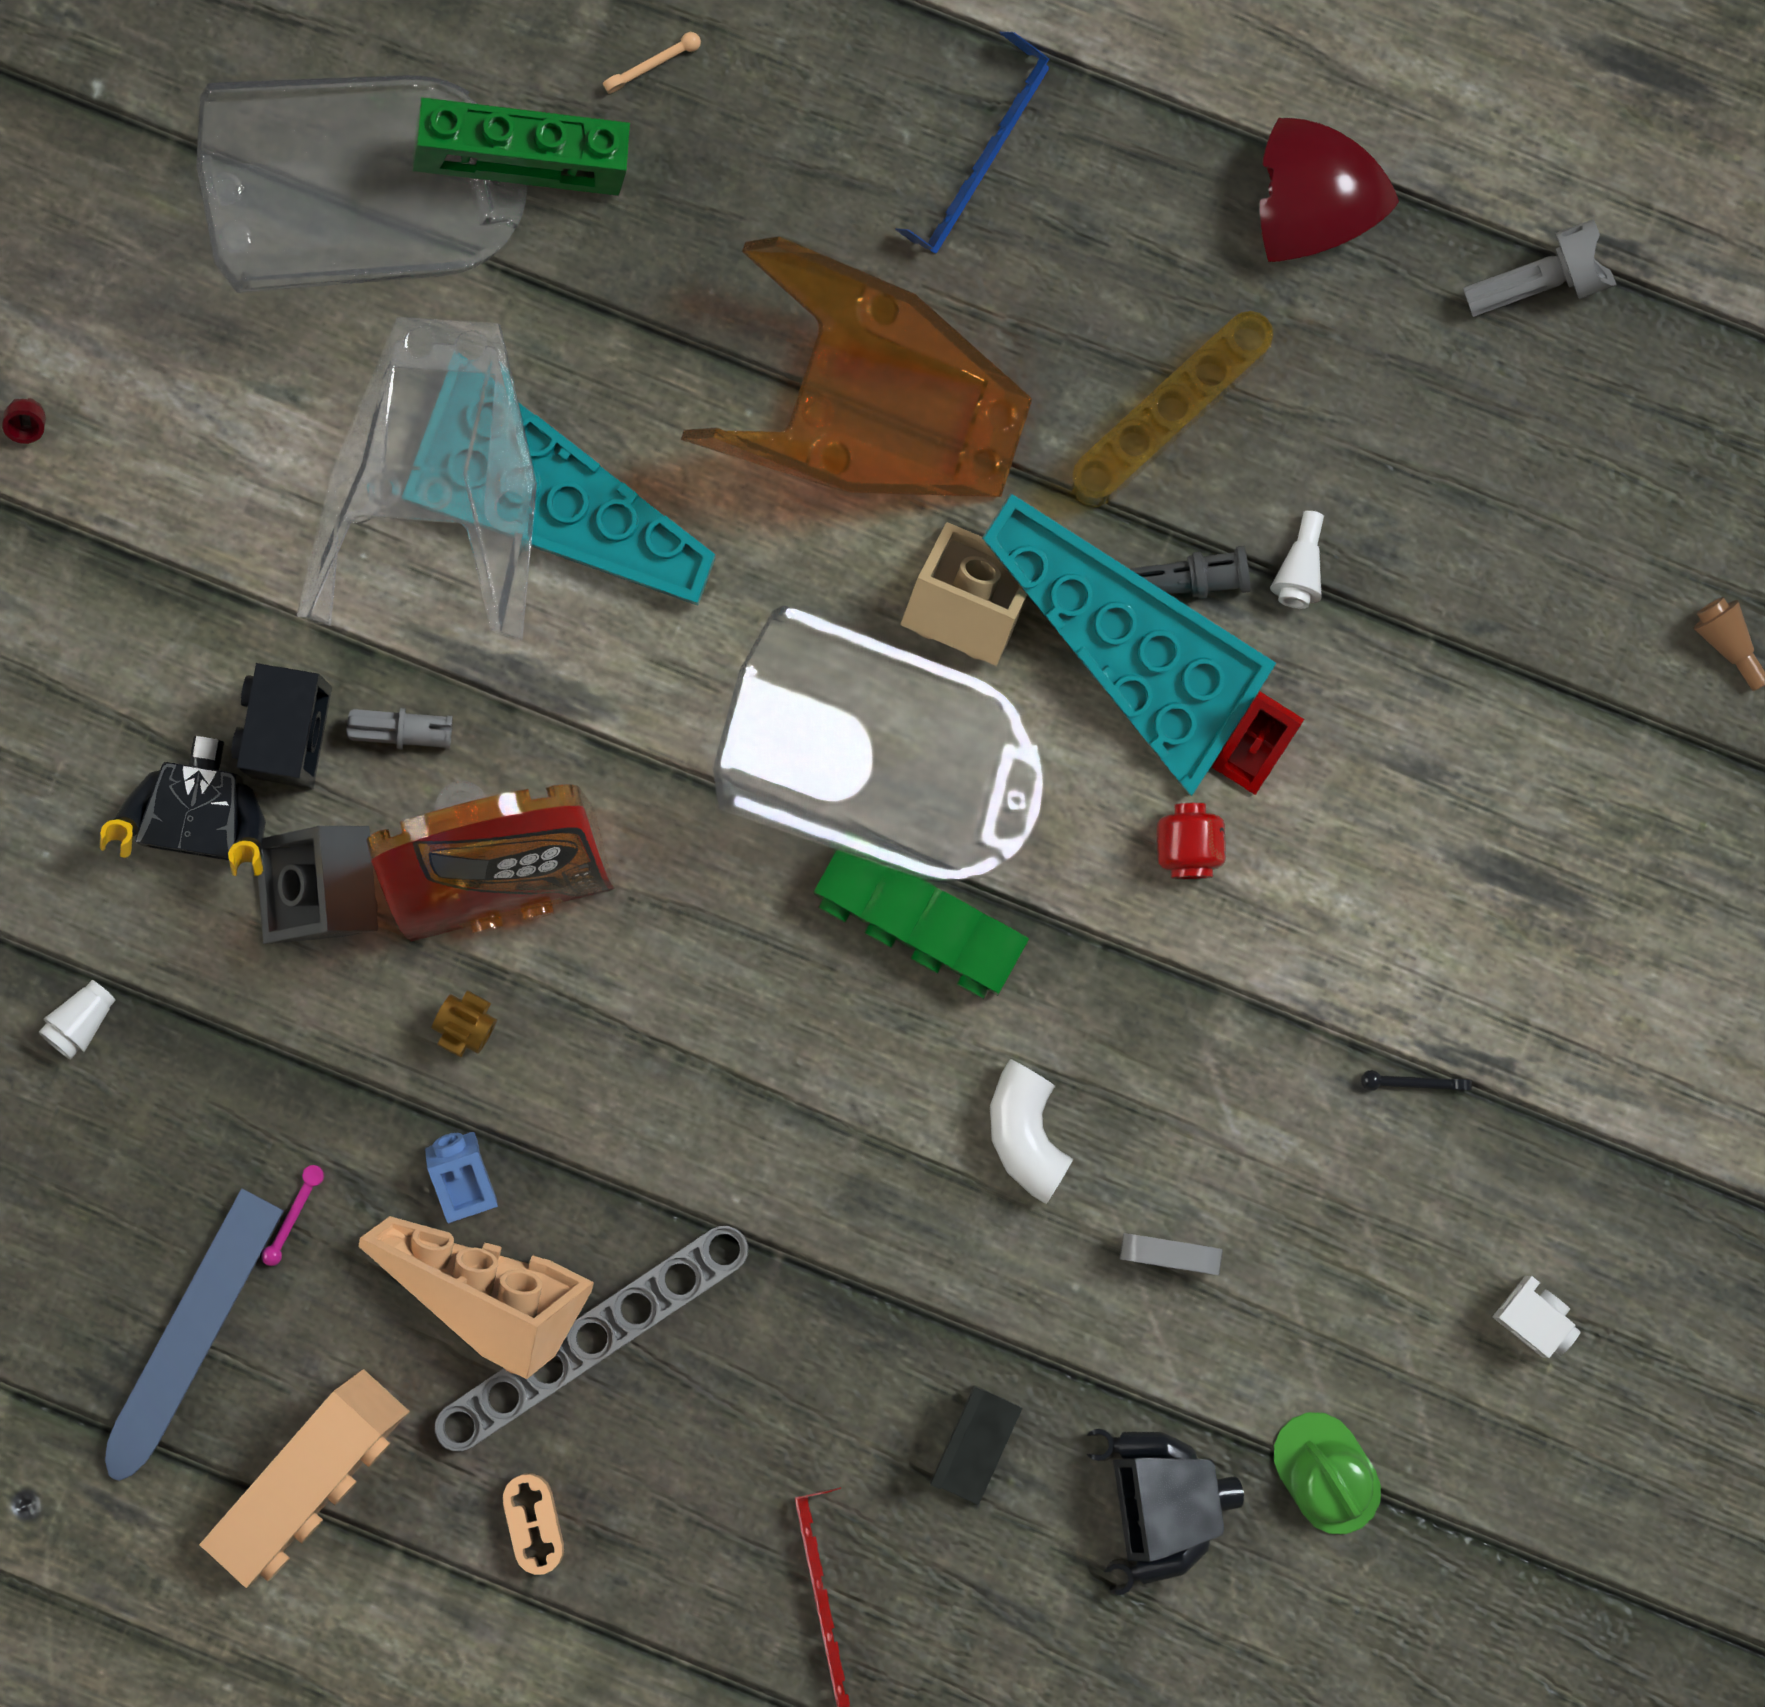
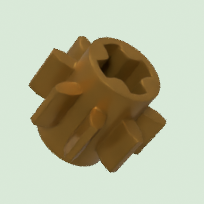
[431,990,497,1058]

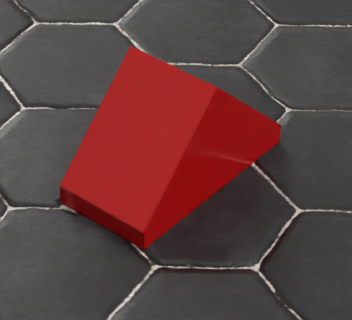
[1212,691,1305,795]

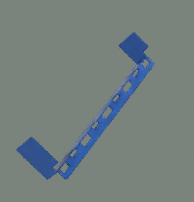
[895,32,1049,253]

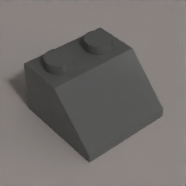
[258,826,378,944]

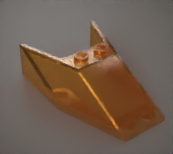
[681,236,1032,497]

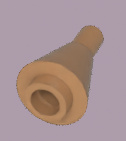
[1693,597,1765,691]

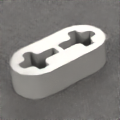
[1120,1233,1223,1275]

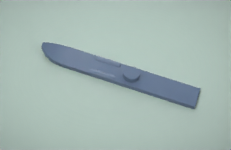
[105,1188,284,1481]

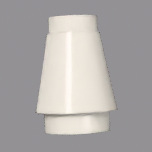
[39,980,116,1060]

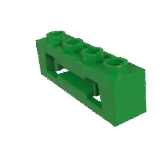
[412,97,630,196]

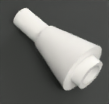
[1270,511,1324,609]

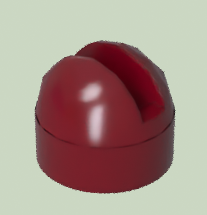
[2,398,46,444]

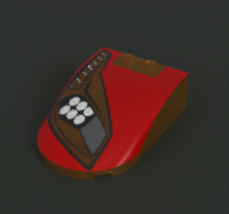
[366,784,615,941]

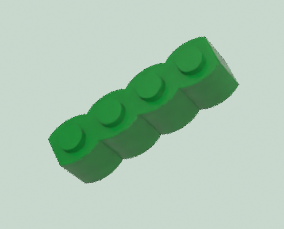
[814,837,1029,999]

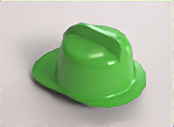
[1274,1412,1381,1534]

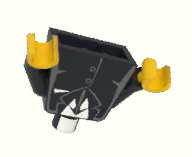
[100,736,266,876]

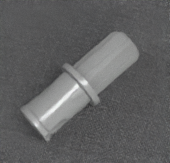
[347,708,453,750]

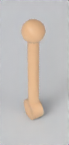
[603,32,701,94]

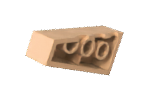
[199,1369,410,1588]

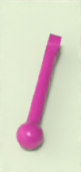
[261,1165,325,1266]

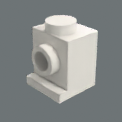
[1493,1276,1581,1358]

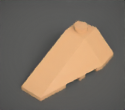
[359,1216,594,1379]

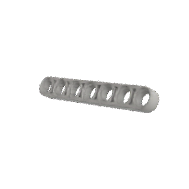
[435,1226,748,1451]

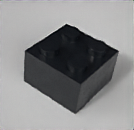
[231,663,332,789]

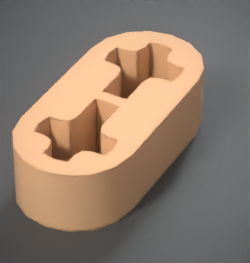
[503,1473,564,1575]

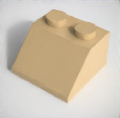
[900,522,1028,666]

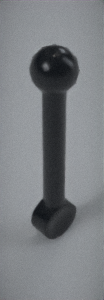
[1361,1070,1472,1091]

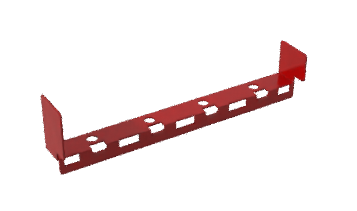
[795,1487,850,1707]

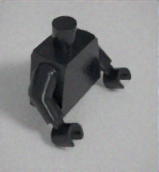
[1087,1429,1244,1595]

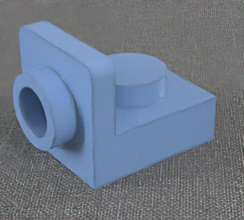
[425,1132,498,1223]

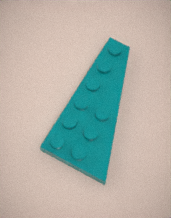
[403,353,716,606]
[982,493,1276,796]

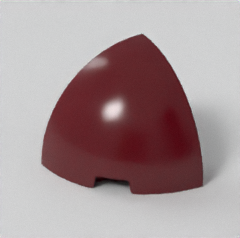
[1260,118,1399,262]

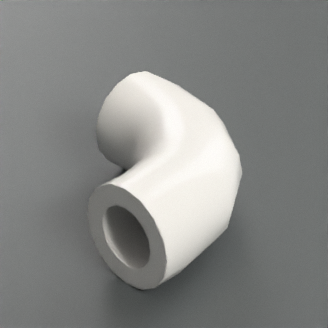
[990,1059,1073,1204]

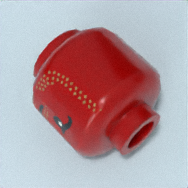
[1157,803,1226,879]

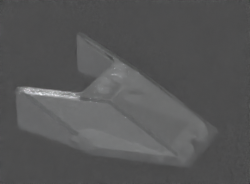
[296,317,537,640]

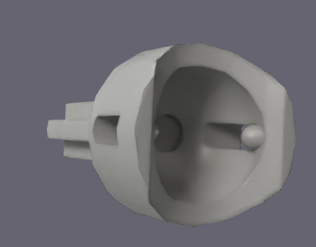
[1463,219,1617,317]

